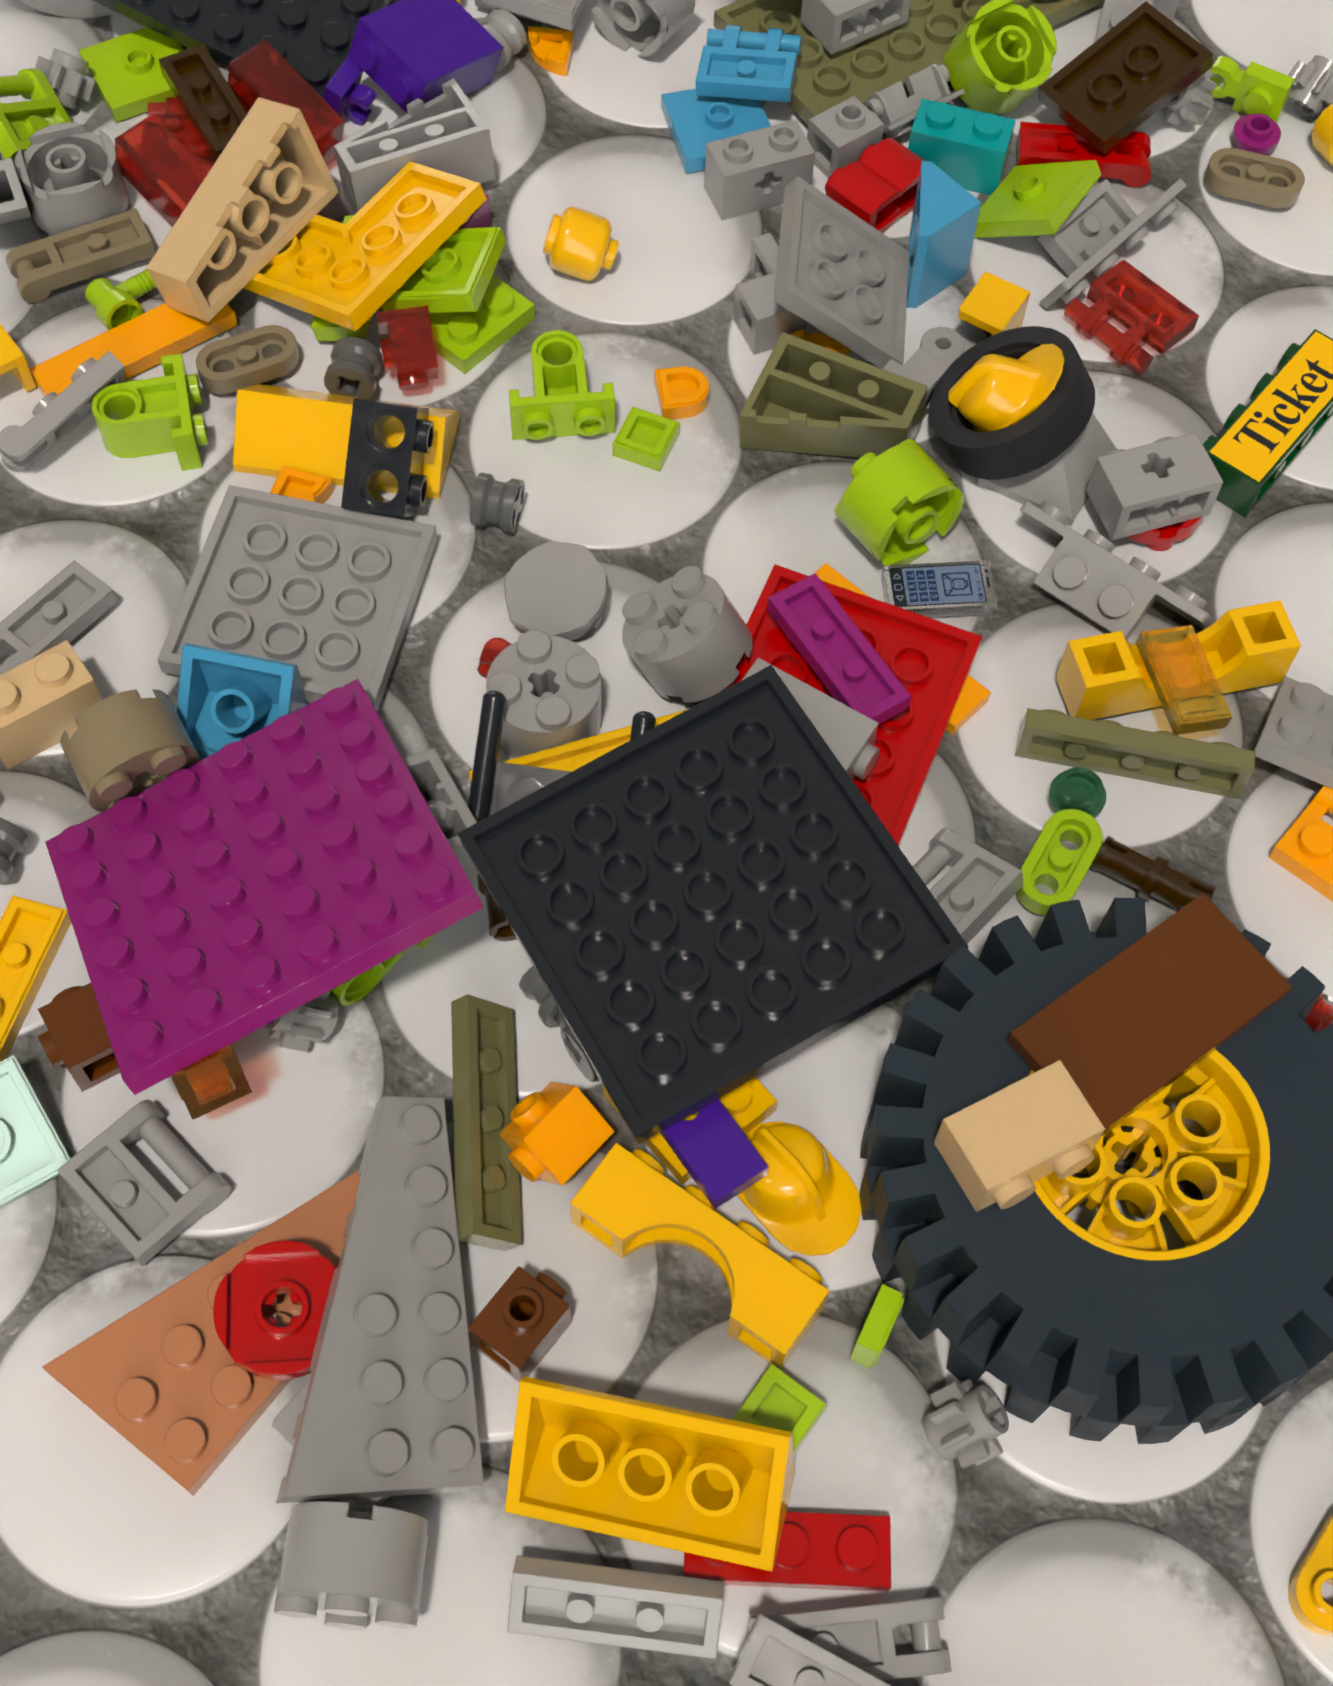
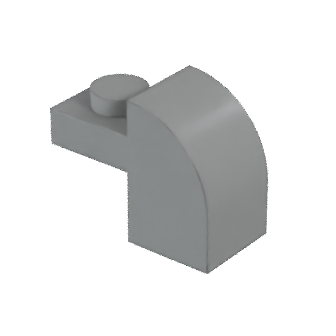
[733,233,808,355]

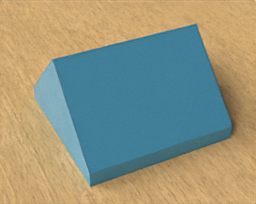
[907,161,981,308]
[176,643,308,761]

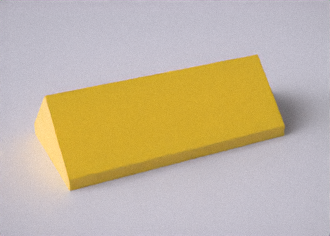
[233,384,461,499]
[505,1376,795,1572]

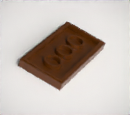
[1007,893,1293,1137]

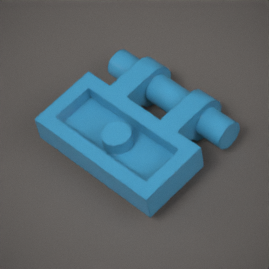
[695,25,802,103]

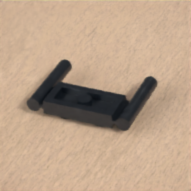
[468,690,656,819]

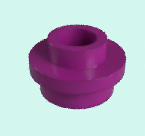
[1232,114,1281,155]

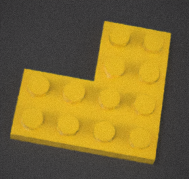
[243,161,487,331]

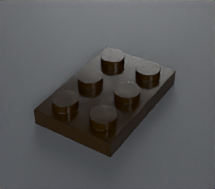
[1038,1,1213,154]

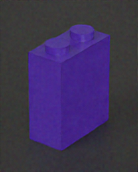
[348,0,504,113]

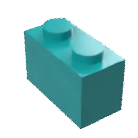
[908,98,1016,195]

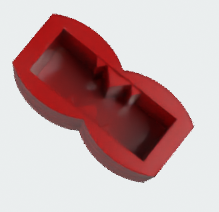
[825,138,925,234]

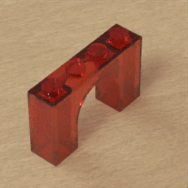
[115,39,345,227]

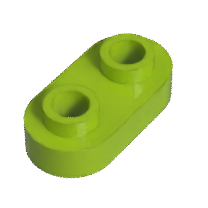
[1016,809,1103,916]

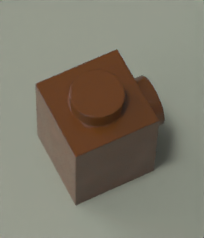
[37,983,120,1092]
[468,1266,571,1383]

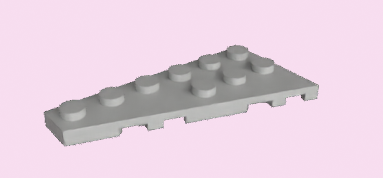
[276,1096,484,1503]

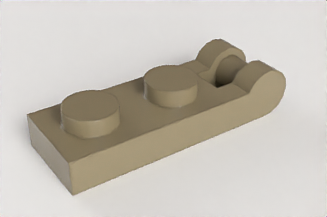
[6,208,156,303]

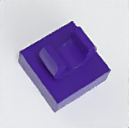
[317,56,377,127]

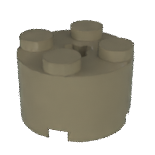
[60,689,199,812]

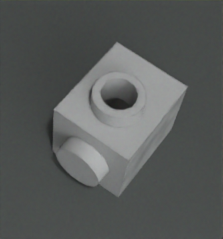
[807,96,884,178]

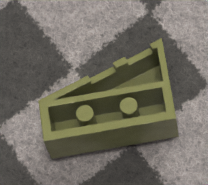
[739,332,928,458]

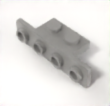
[1037,178,1187,309]
[1020,501,1211,641]

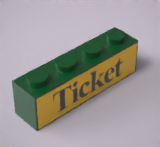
[1203,329,1333,518]

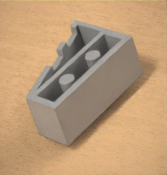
[334,78,496,214]

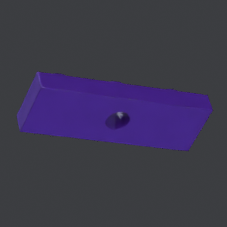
[660,1099,769,1209]

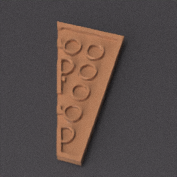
[42,1170,361,1496]

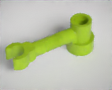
[85,270,156,330]

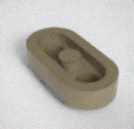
[1204,148,1305,208]
[196,325,299,394]

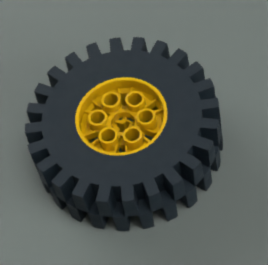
[859,898,1333,1444]

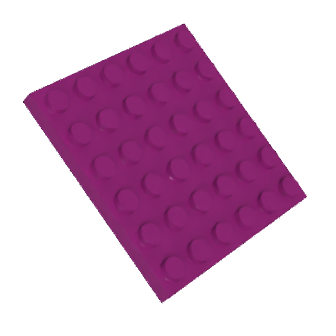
[45,679,484,1095]

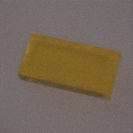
[1135,625,1233,735]

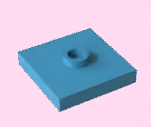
[661,88,771,173]

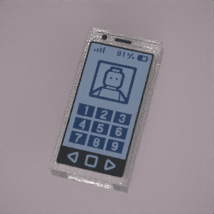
[881,560,998,619]

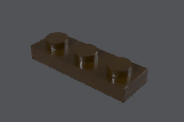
[158,44,247,162]

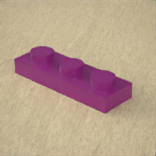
[767,573,911,725]

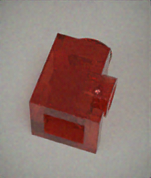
[376,306,438,391]

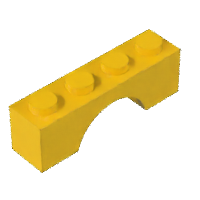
[1056,600,1301,720]
[570,1143,829,1370]

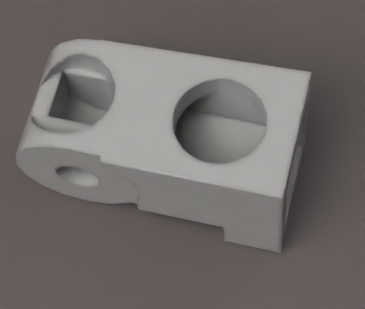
[882,327,965,418]

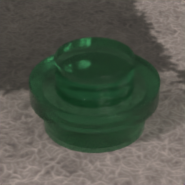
[1048,767,1106,819]

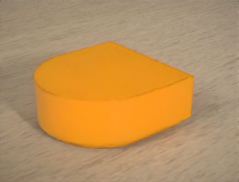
[654,366,709,420]

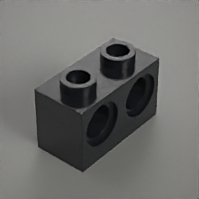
[341,398,435,518]

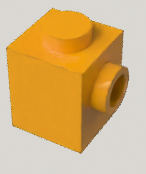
[499,1081,615,1186]

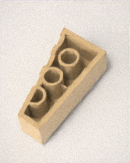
[146,97,339,322]

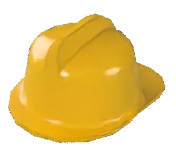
[948,344,1064,432]
[737,1121,862,1256]

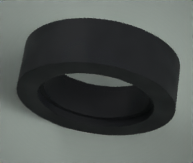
[929,326,1095,480]

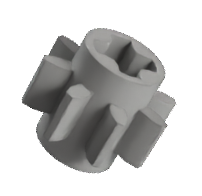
[35,48,96,109]
[1287,55,1333,117]
[1160,72,1217,127]
[264,990,338,1052]
[924,1379,1009,1468]

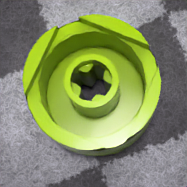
[944,0,1057,114]
[834,439,964,568]

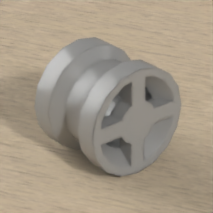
[481,9,527,72]

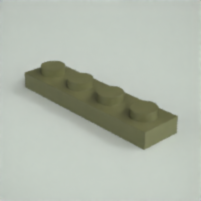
[1015,708,1256,799]
[451,994,522,1251]

